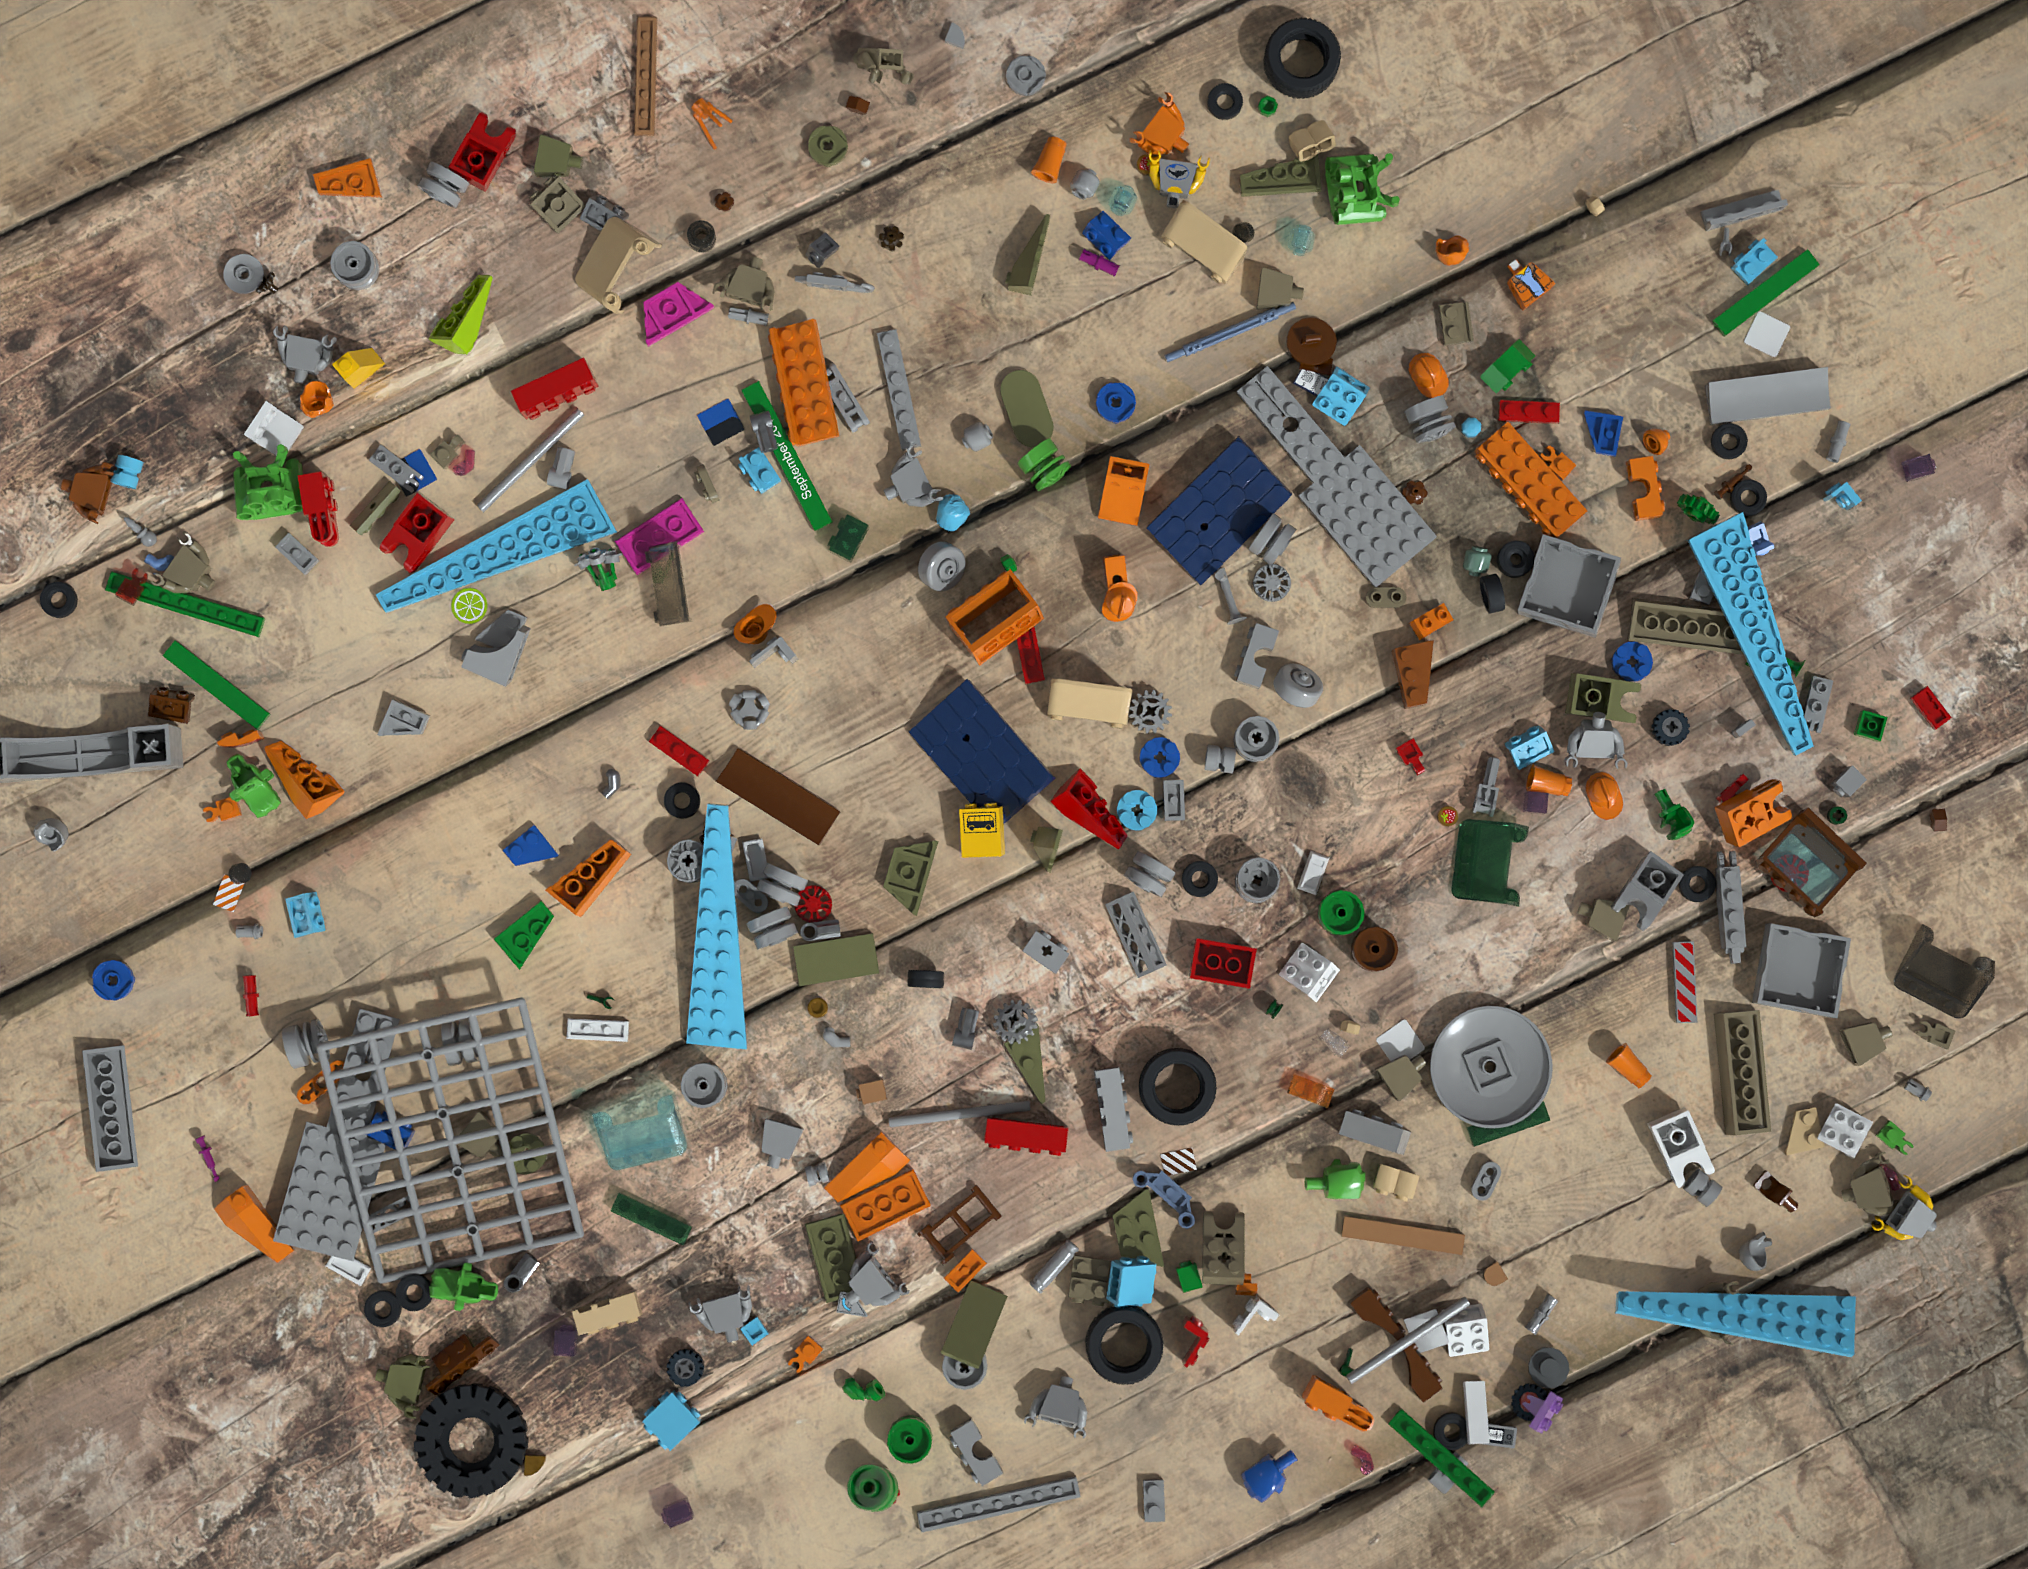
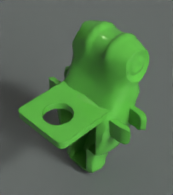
[227,754,281,818]
[429,1262,498,1311]

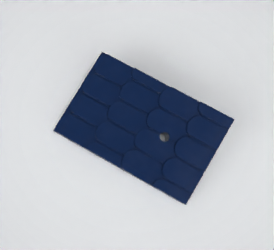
[1147,436,1292,586]
[909,679,1056,824]

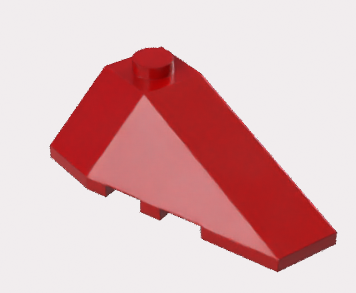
[1050,768,1128,849]

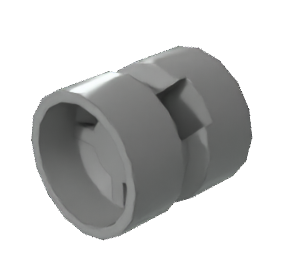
[1204,744,1236,774]
[1683,1168,1723,1207]

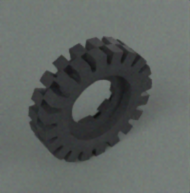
[414,1383,529,1499]

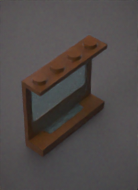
[1755,807,1867,917]

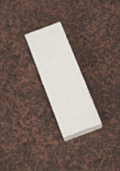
[567,1018,629,1042]
[1463,1381,1490,1444]

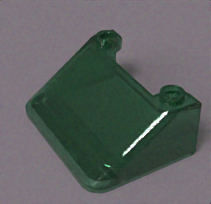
[1451,819,1529,907]

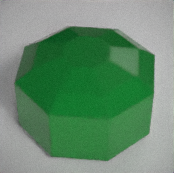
[1258,96,1278,117]
[1000,554,1017,573]

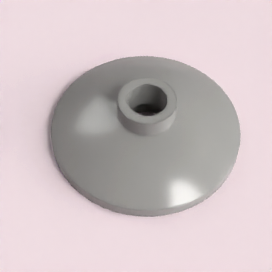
[223,254,264,294]

